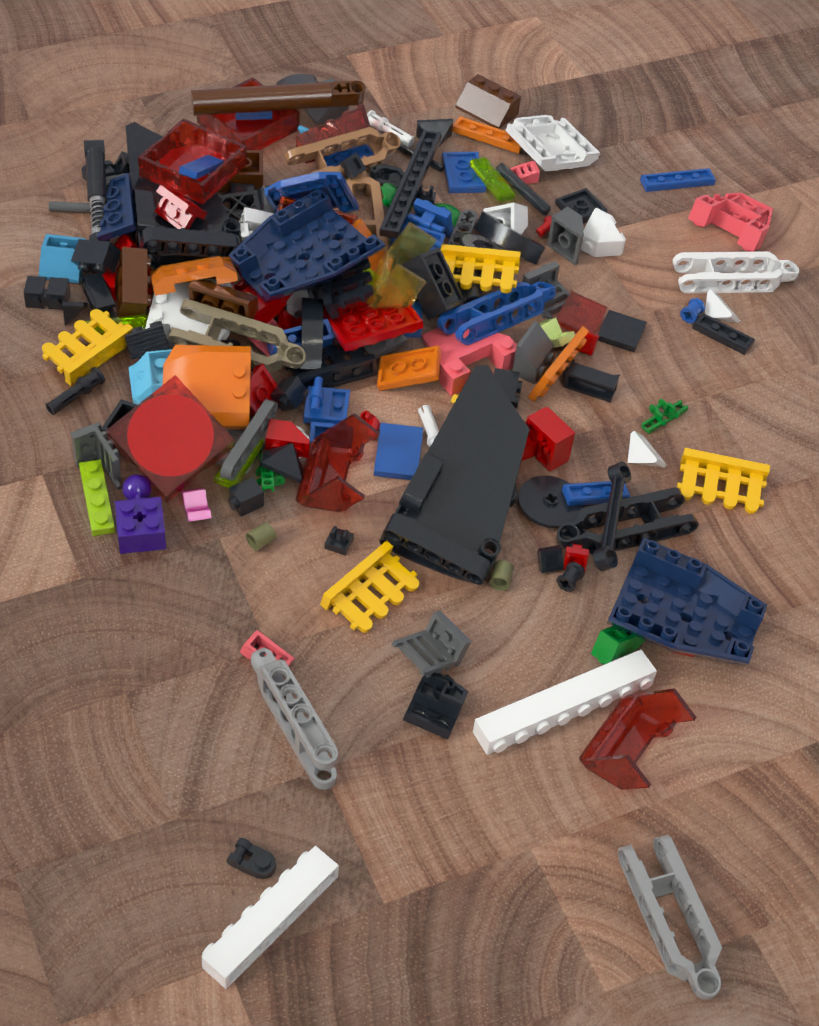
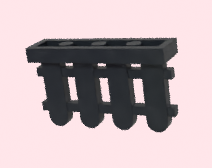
[322,259,374,319]
[284,345,377,390]

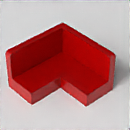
[526,407,575,472]

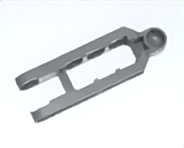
[251,648,338,790]
[618,835,722,1000]

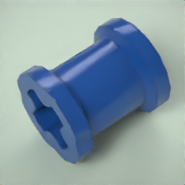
[680,298,705,323]

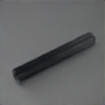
[496,163,551,215]

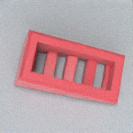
[498,161,540,187]
[240,630,295,667]

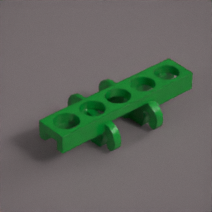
[641,399,688,434]
[256,454,285,492]

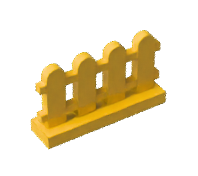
[441,244,521,293]
[42,309,133,386]
[677,448,770,514]
[320,541,419,633]

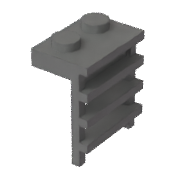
[522,261,581,319]
[70,422,122,490]
[391,611,472,678]

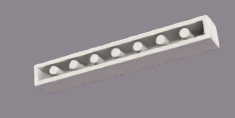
[473,650,657,755]

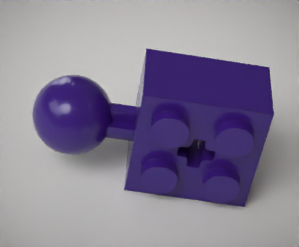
[115,474,166,554]

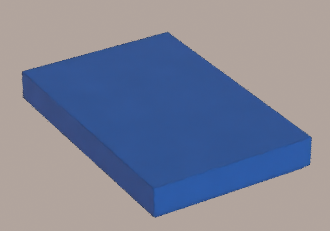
[442,152,486,193]
[374,423,423,480]

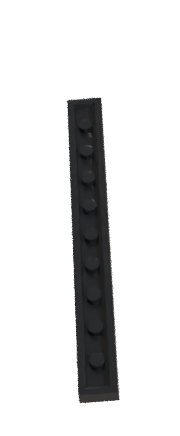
[380,130,441,239]

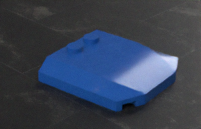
[264,172,359,214]

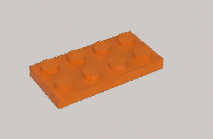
[528,326,589,402]

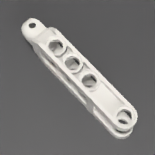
[673,252,799,293]

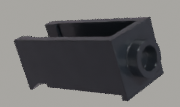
[81,273,117,320]
[562,360,620,403]

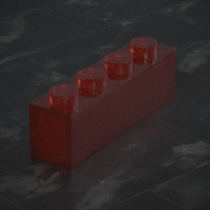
[296,103,371,164]

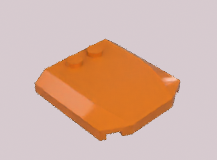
[150,256,238,296]
[162,345,251,430]

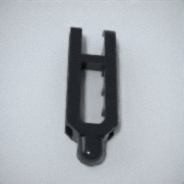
[556,487,699,555]

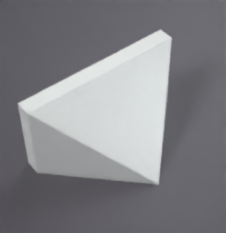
[705,289,741,323]
[627,431,667,468]

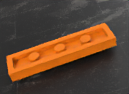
[452,116,522,154]

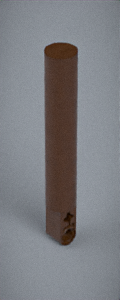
[191,80,366,116]

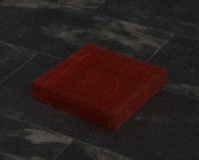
[556,291,608,333]

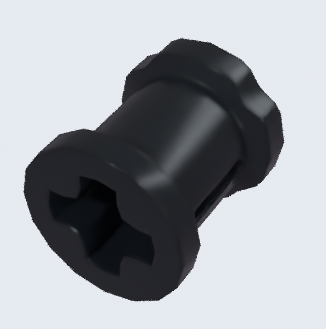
[556,562,585,592]

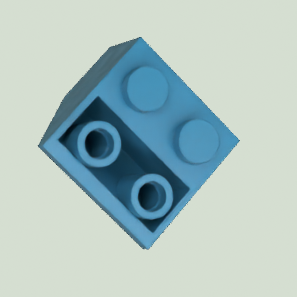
[39,234,86,283]

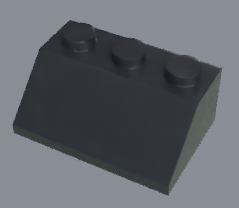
[401,247,466,320]

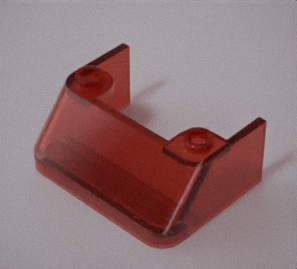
[296,413,380,512]
[579,688,697,790]

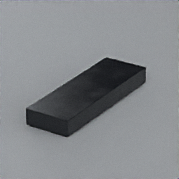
[692,313,755,355]

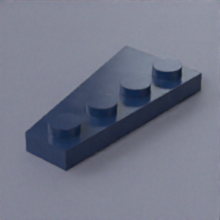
[97,173,137,241]

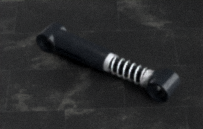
[84,139,110,242]

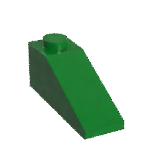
[591,626,646,665]

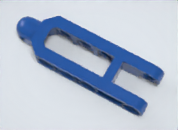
[437,282,556,345]

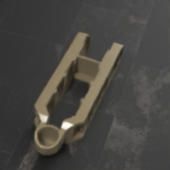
[168,299,306,373]

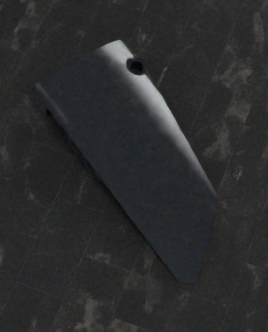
[125,122,241,268]
[379,365,530,585]

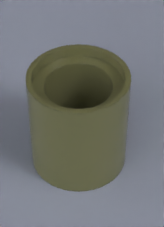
[246,522,276,551]
[489,560,514,591]

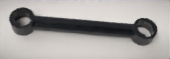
[593,461,631,572]

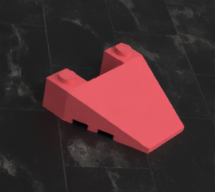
[688,192,773,252]
[422,322,517,396]

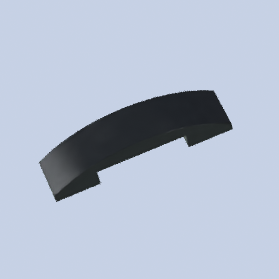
[474,211,546,264]
[300,298,323,371]

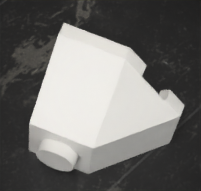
[483,203,528,234]
[581,208,626,257]

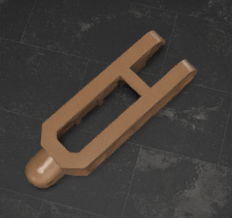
[284,127,401,178]
[343,170,388,256]

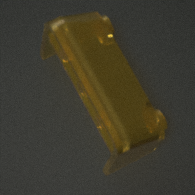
[366,222,437,308]

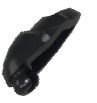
[369,164,404,188]

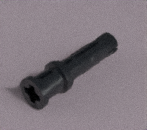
[45,367,105,415]

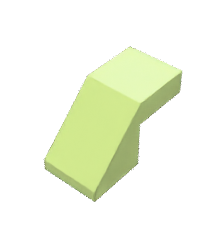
[539,318,575,348]

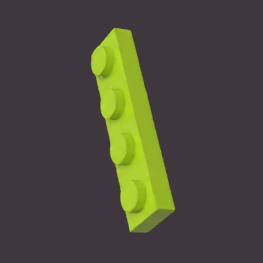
[79,459,115,536]

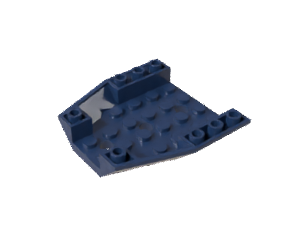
[229,189,385,303]
[607,538,767,666]

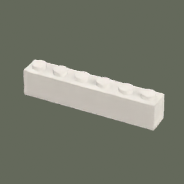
[202,846,339,989]

